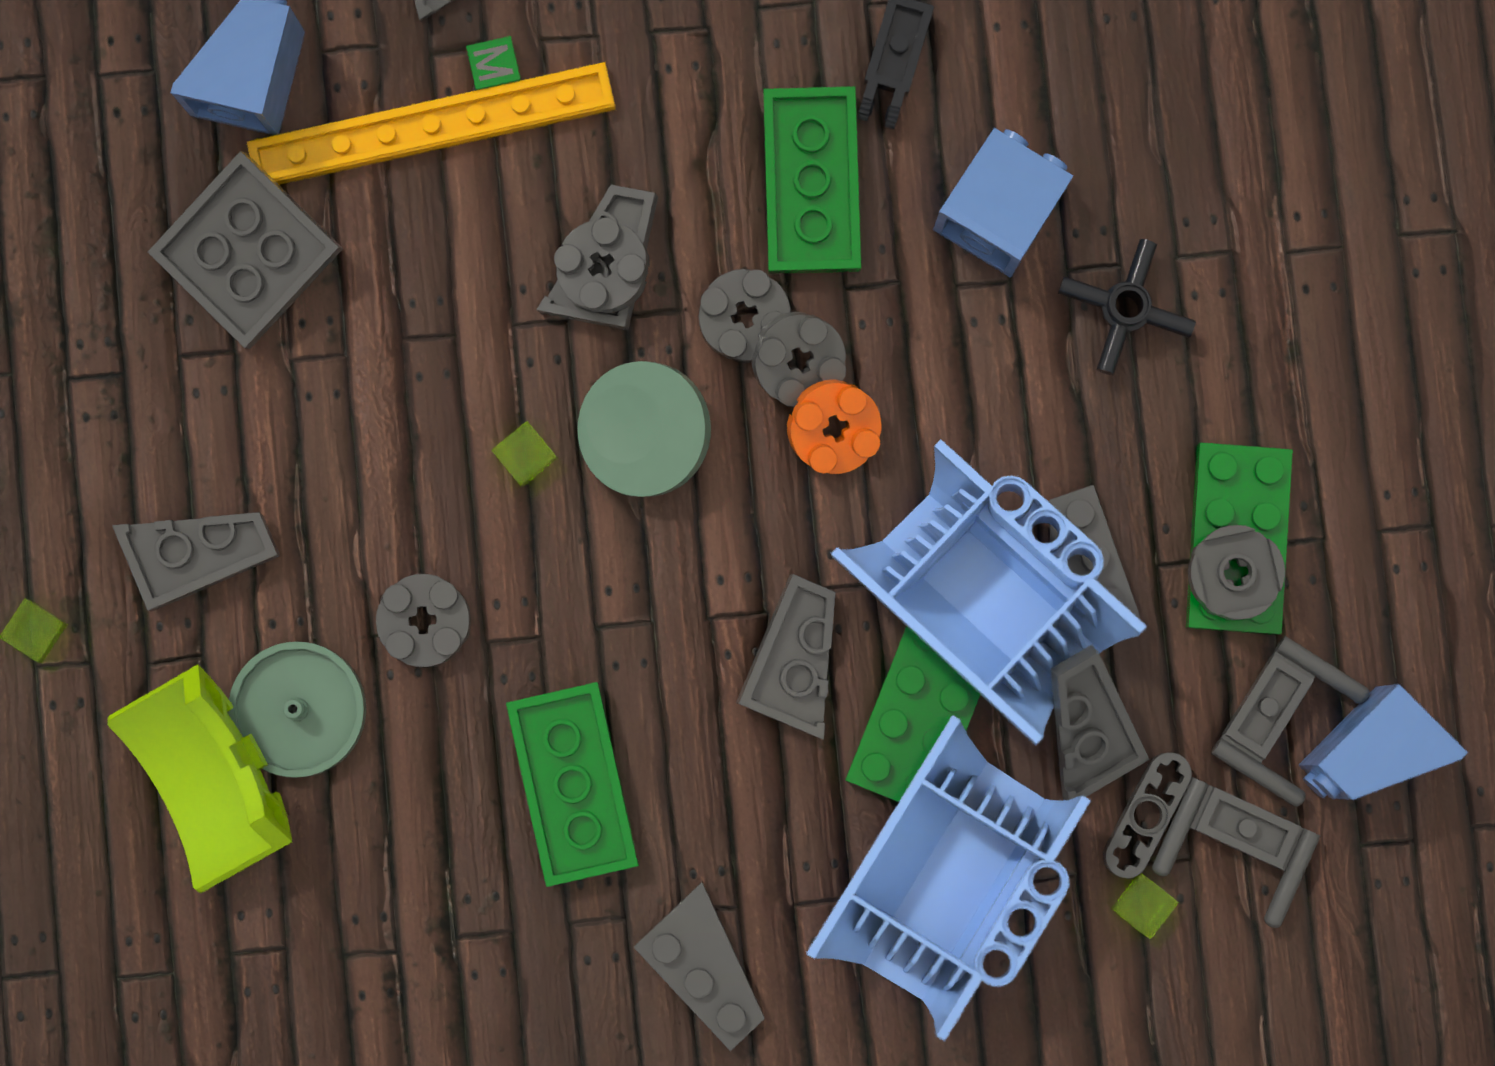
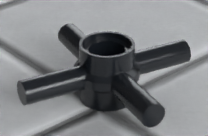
[1058,239,1196,375]

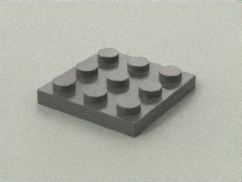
[148,151,343,349]

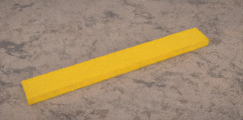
[247,62,616,185]

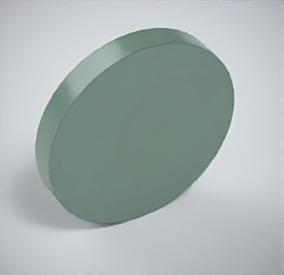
[577,361,711,497]
[228,642,366,777]

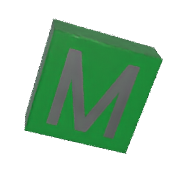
[466,36,521,91]

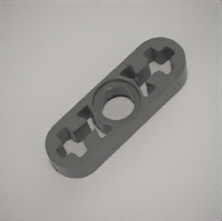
[1103,752,1192,878]

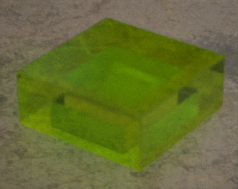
[491,421,557,487]
[0,598,68,663]
[1111,873,1179,940]

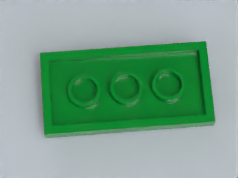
[763,86,861,274]
[1185,442,1293,635]
[845,626,980,802]
[506,682,639,887]

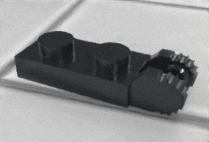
[857,0,934,129]

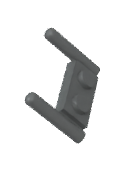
[1211,636,1370,807]
[1152,777,1321,928]

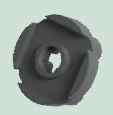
[554,217,650,313]
[698,269,791,363]
[751,312,846,407]
[1188,525,1285,620]
[376,574,471,668]

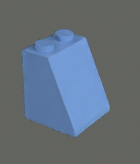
[171,0,305,135]
[933,128,1073,278]
[1299,684,1468,800]

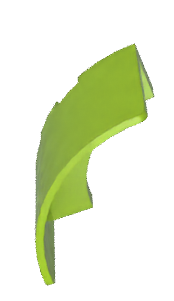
[107,664,292,893]

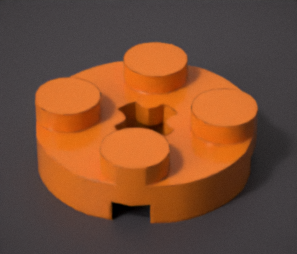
[787,379,882,474]

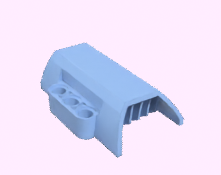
[831,440,1147,745]
[806,715,1091,1041]

